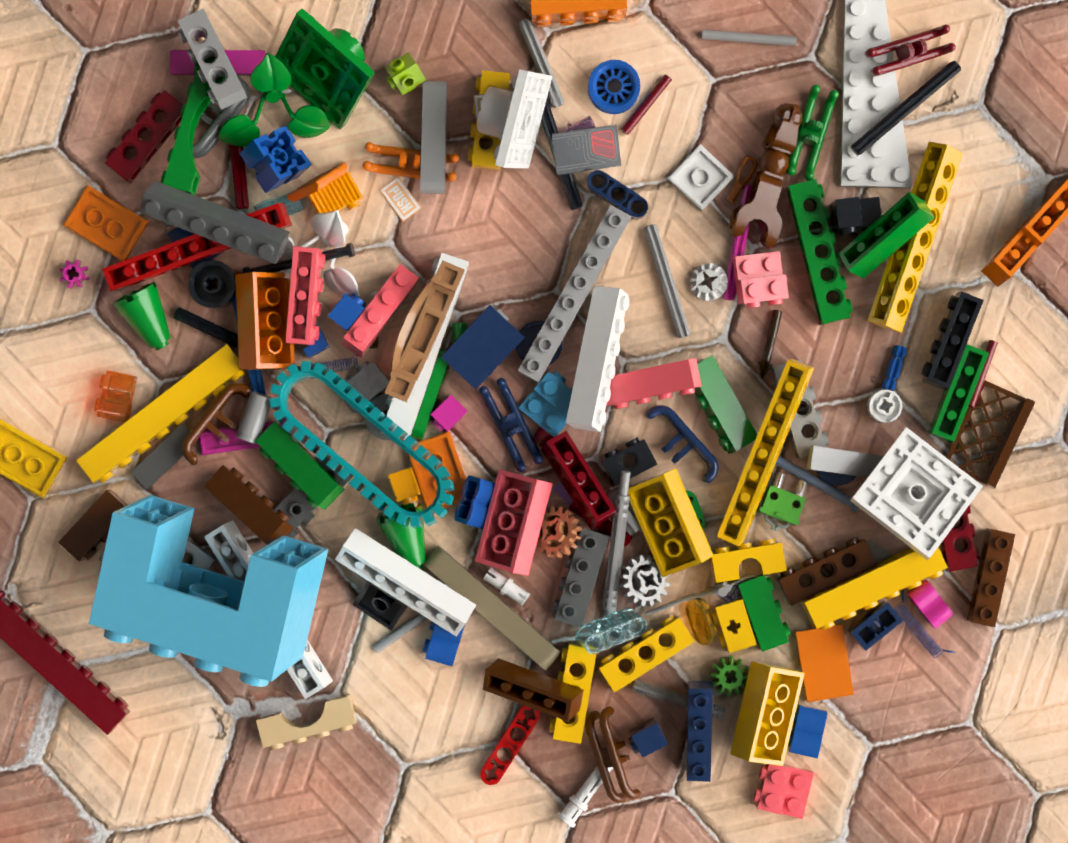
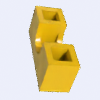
[710,538,787,583]

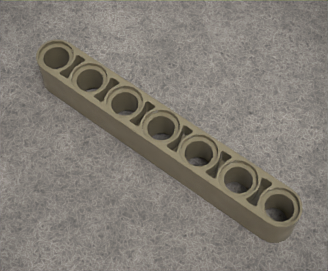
[423,545,562,670]

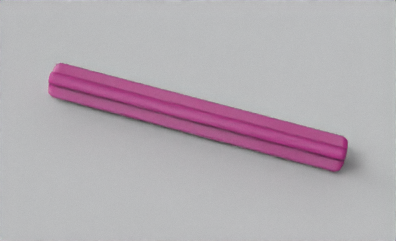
[722,185,752,301]

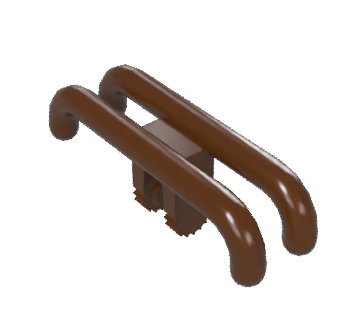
[182,383,251,465]
[585,706,641,803]

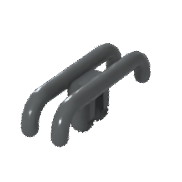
[193,74,250,158]

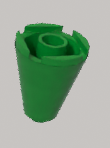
[112,282,171,351]
[376,503,426,569]

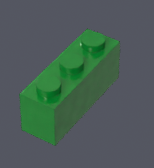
[736,574,791,652]

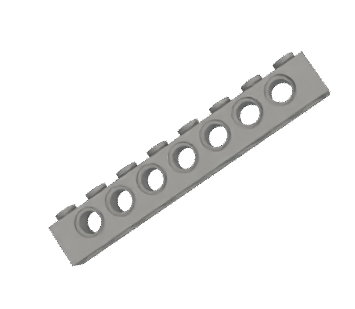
[517,205,631,384]

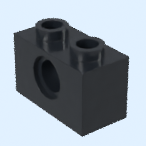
[602,437,658,486]

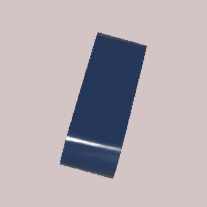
[587,170,648,220]

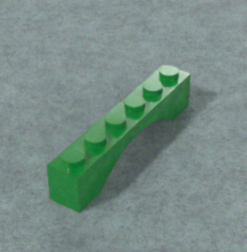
[161,57,231,196]

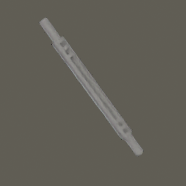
[602,470,630,633]

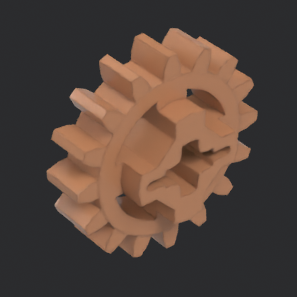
[536,506,582,558]

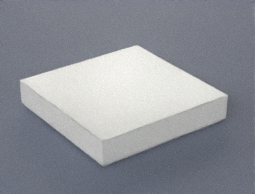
[668,144,735,211]

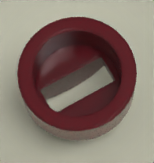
[533,426,554,447]

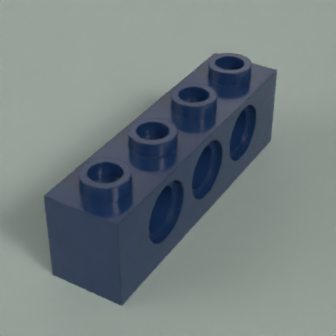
[686,681,713,782]

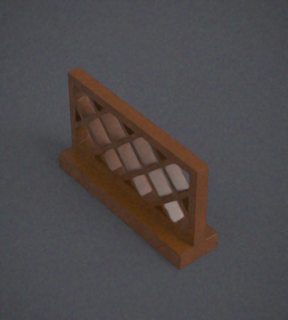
[946,380,1035,489]

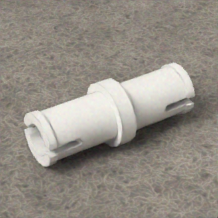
[483,567,530,606]

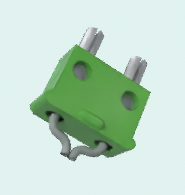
[757,472,807,531]

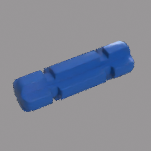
[881,345,907,391]

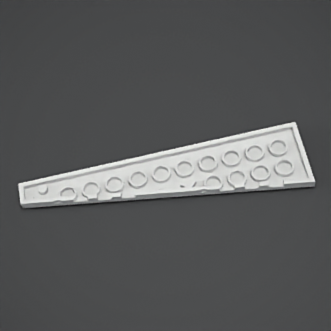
[840,0,912,188]

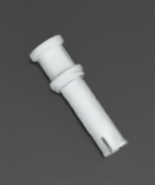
[557,766,613,828]

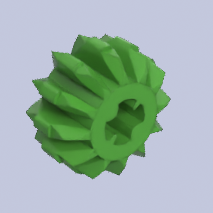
[709,655,749,697]

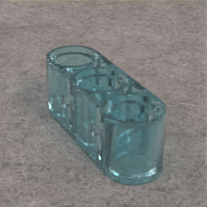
[575,608,647,654]

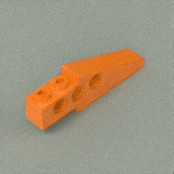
[981,177,1068,287]

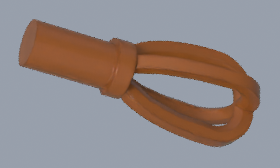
[726,156,758,204]

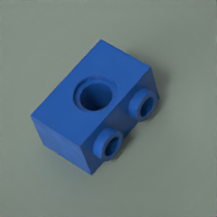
[328,293,366,331]

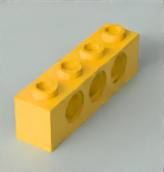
[468,70,510,171]
[598,615,695,693]
[549,643,597,744]

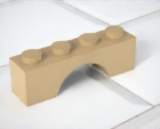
[256,694,357,750]

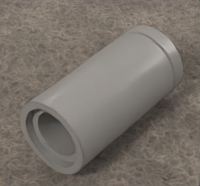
[236,391,272,444]

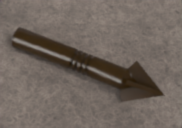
[758,310,783,378]

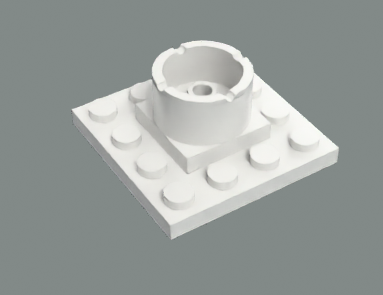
[477,69,552,168]
[850,427,983,560]

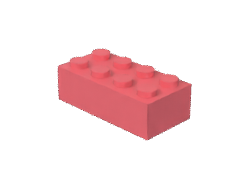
[475,469,553,576]

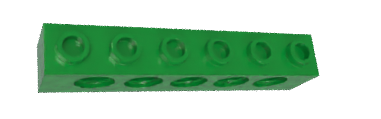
[786,179,853,325]

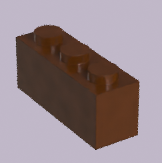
[58,489,127,562]

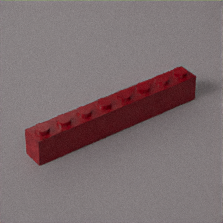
[0,588,131,735]

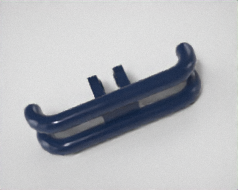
[479,378,543,472]
[646,405,719,483]

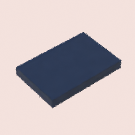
[441,305,525,389]

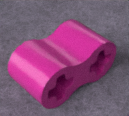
[907,579,954,629]

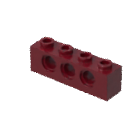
[105,90,183,184]
[541,431,616,530]
[940,505,980,572]

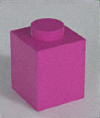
[431,395,468,431]

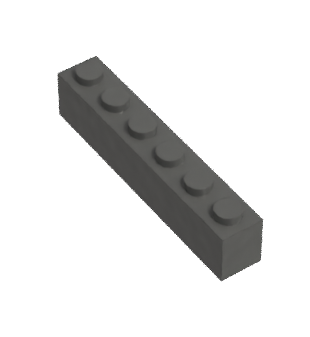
[140,180,290,264]

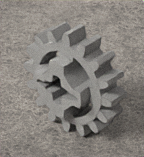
[619,555,670,606]

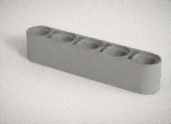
[420,81,447,194]

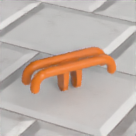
[362,142,459,182]

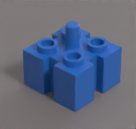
[239,126,312,193]

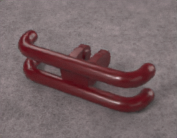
[865,24,956,77]

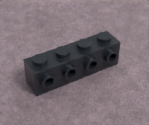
[921,291,984,390]

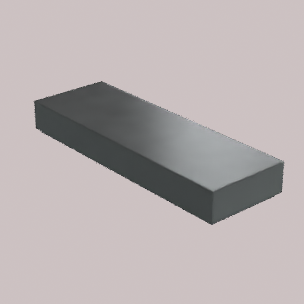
[130,424,199,490]

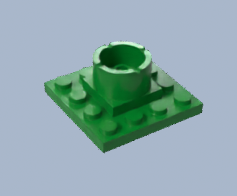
[275,8,375,130]

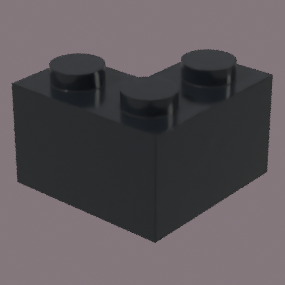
[829,197,882,236]

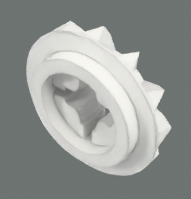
[690,263,728,301]

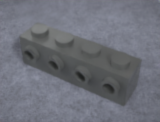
[274,458,348,538]
[551,527,609,628]

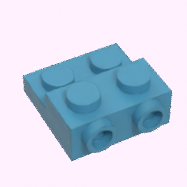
[519,371,573,437]

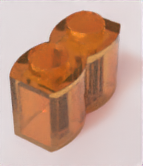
[94,370,138,423]

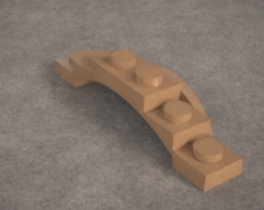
[385,260,465,403]

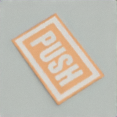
[380,176,422,222]

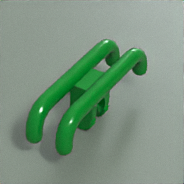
[786,84,839,181]

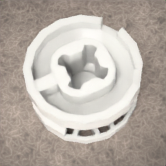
[867,390,902,423]

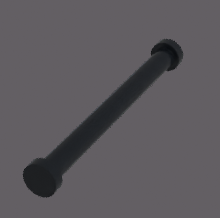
[243,242,355,273]

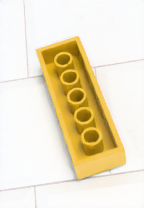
[800,548,948,630]

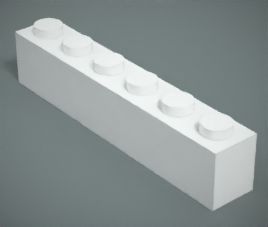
[566,286,629,432]
[335,528,476,637]

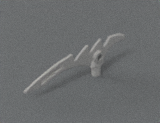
[645,574,757,615]

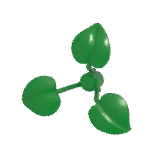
[219,53,331,147]

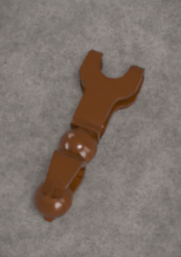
[728,103,802,248]

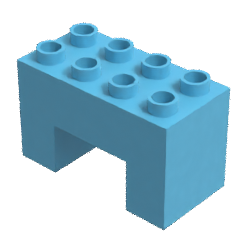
[89,495,328,687]

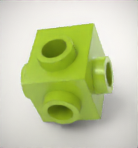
[384,52,426,95]

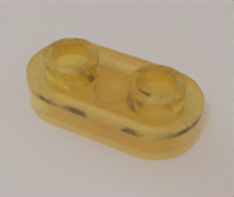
[685,597,717,645]

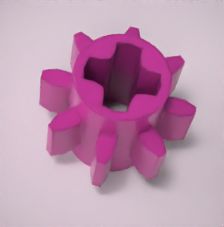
[59,260,90,289]

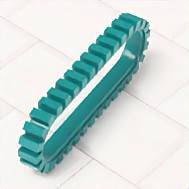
[270,361,454,528]

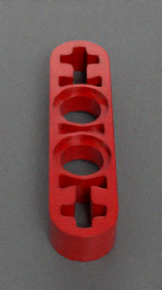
[480,705,540,785]

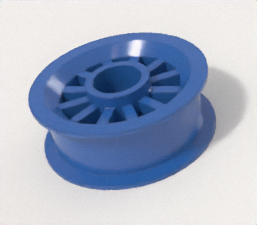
[588,60,640,114]

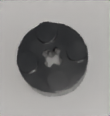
[188,260,236,310]

